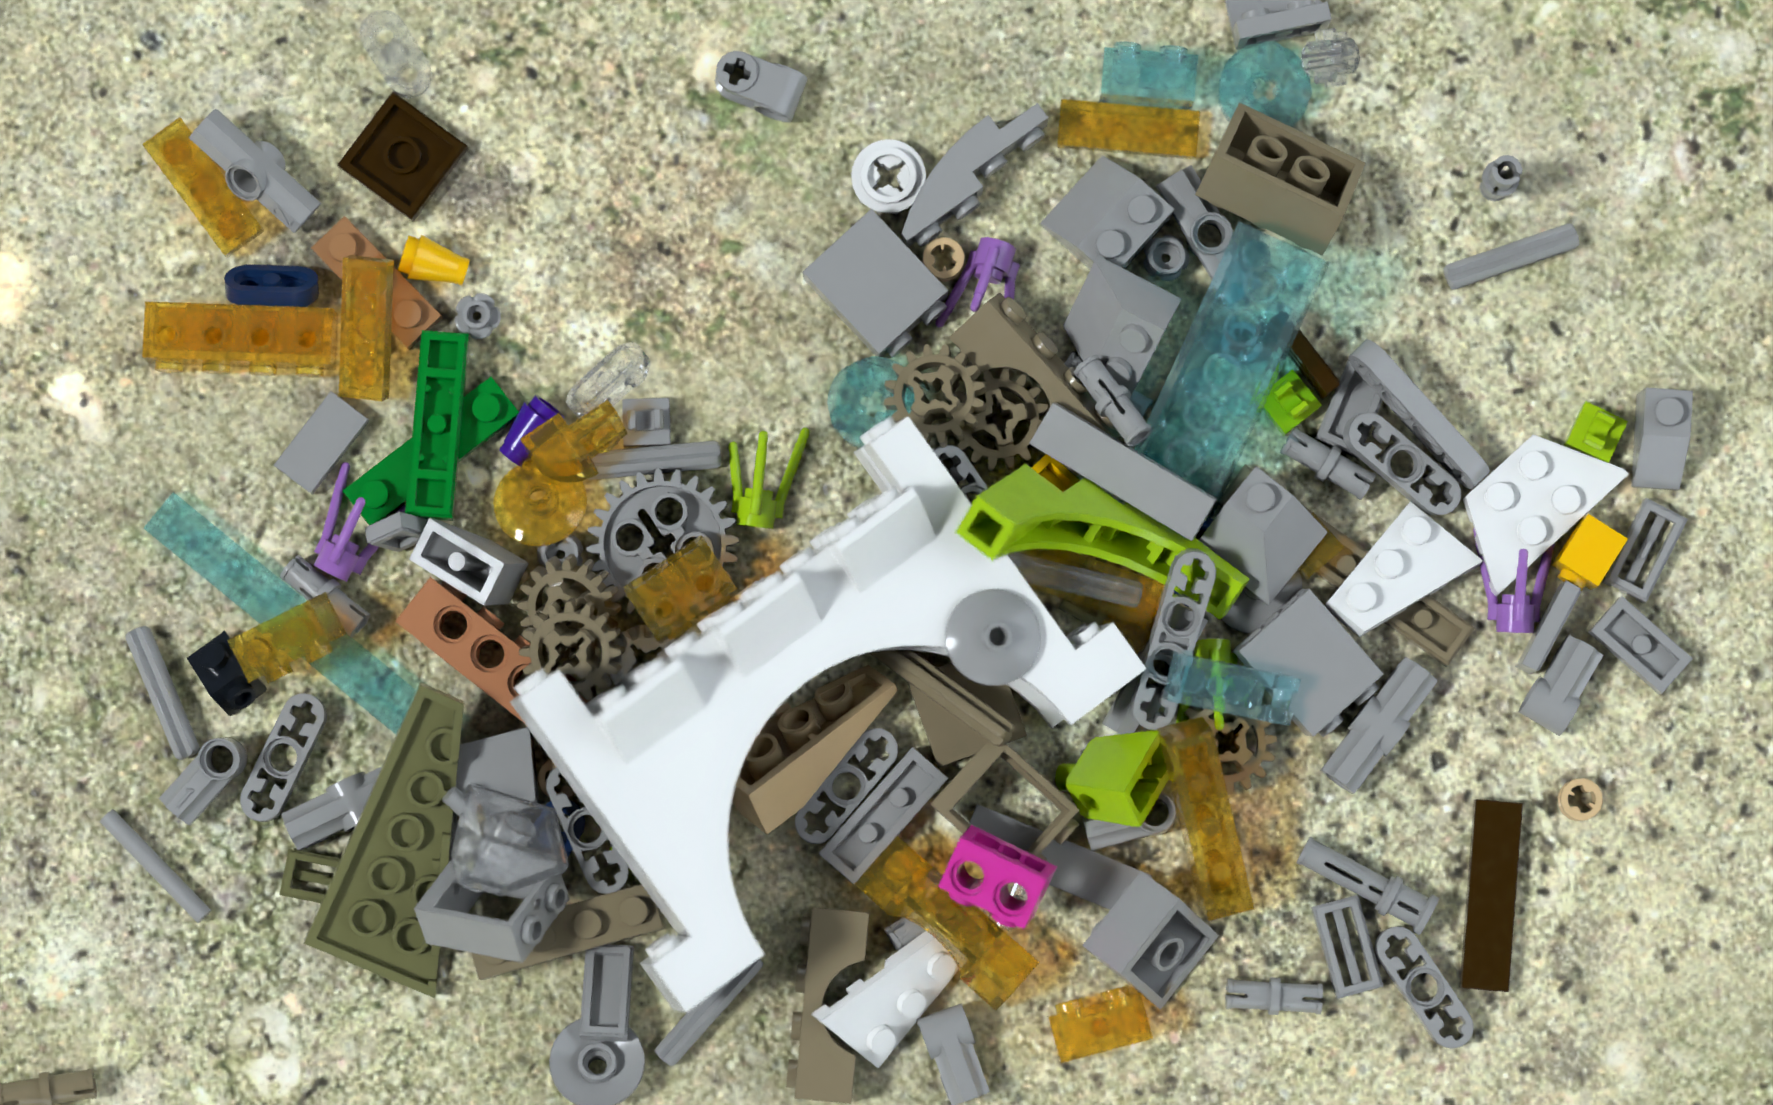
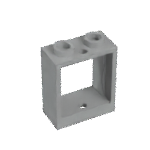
[414,846,569,963]

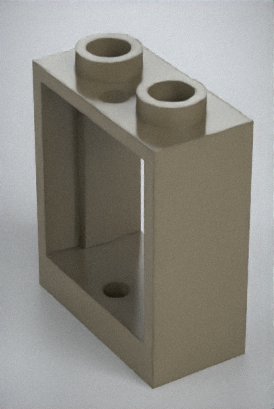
[930,741,1079,861]

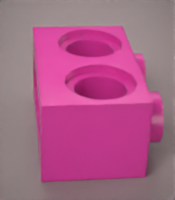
[938,825,1057,929]

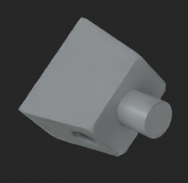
[456,727,539,840]

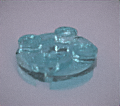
[1218,41,1312,128]
[827,356,915,449]

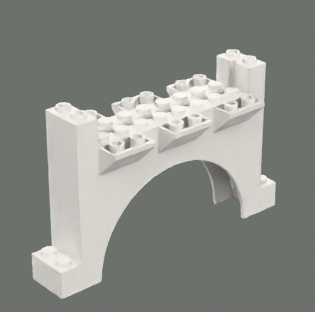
[510,416,1146,1013]

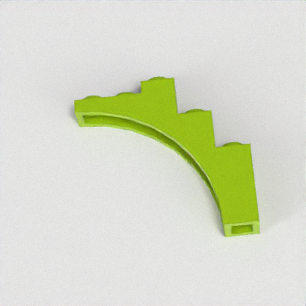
[955,464,1250,620]

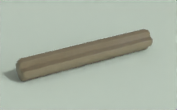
[869,650,1015,747]

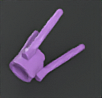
[935,237,1020,328]
[314,462,406,582]
[1473,529,1555,633]

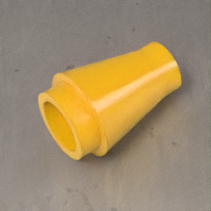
[398,234,470,286]

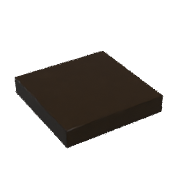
[337,91,469,222]

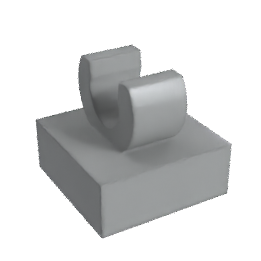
[622,398,671,448]

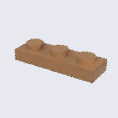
[311,216,443,350]

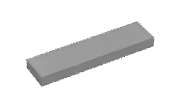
[1029,402,1217,541]
[969,804,1152,910]

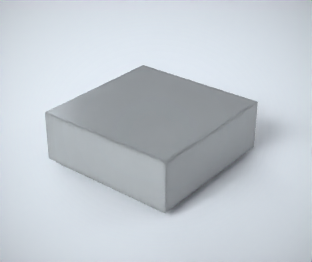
[365,512,429,552]

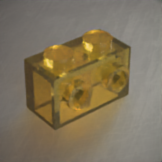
[623,535,737,641]
[227,592,346,684]
[1046,985,1153,1063]

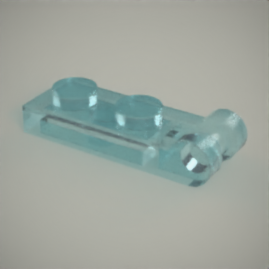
[1163,652,1301,725]

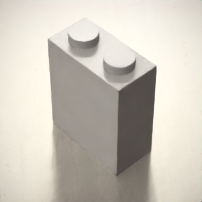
[803,209,948,360]
[1232,589,1383,737]

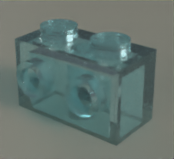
[1098,42,1198,112]

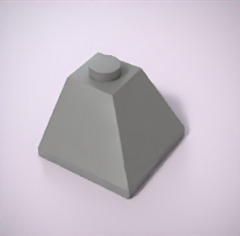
[1199,466,1327,606]

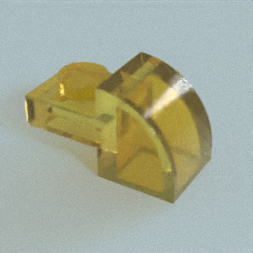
[520,400,628,483]

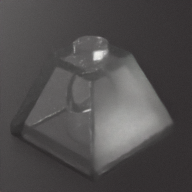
[451,782,569,896]

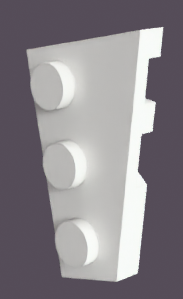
[1324,501,1483,637]
[812,927,968,1068]

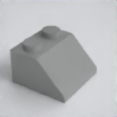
[1040,155,1174,270]
[1063,256,1181,396]
[1082,871,1219,1010]

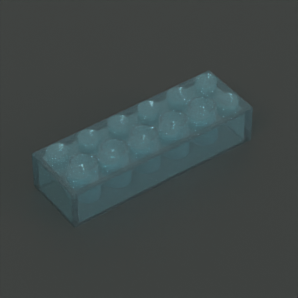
[1135,222,1330,521]

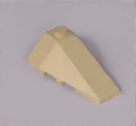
[731,665,898,835]

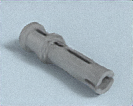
[1296,837,1439,935]

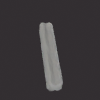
[1444,223,1579,290]
[582,441,721,480]
[125,626,200,760]
[655,958,763,1066]

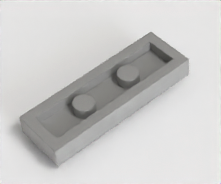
[819,747,948,885]

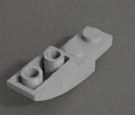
[901,103,1048,247]

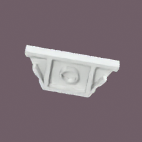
[1463,434,1629,596]

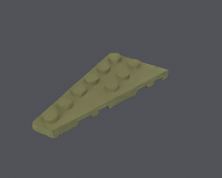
[304,682,464,998]

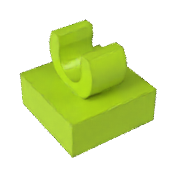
[1255,369,1322,436]
[1564,401,1628,463]

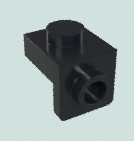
[187,631,267,716]

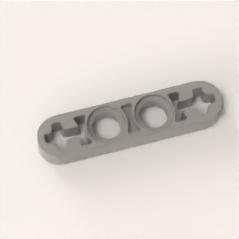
[1348,339,1490,489]
[1130,548,1216,730]

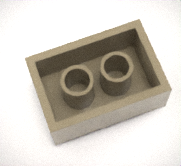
[1195,102,1366,256]

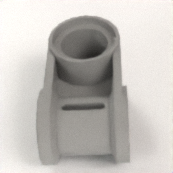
[715,51,808,123]

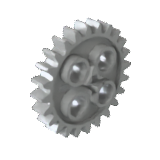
[586,468,740,621]

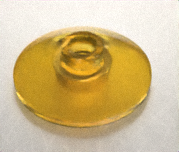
[493,459,587,546]

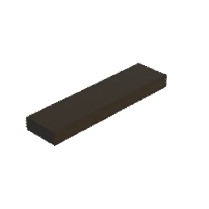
[1459,799,1523,992]

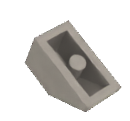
[1631,388,1693,491]
[409,518,529,605]

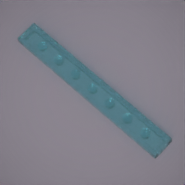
[143,492,464,734]

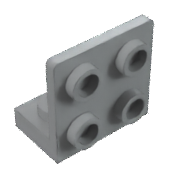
[1225,0,1332,50]

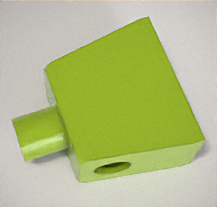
[1055,730,1177,827]

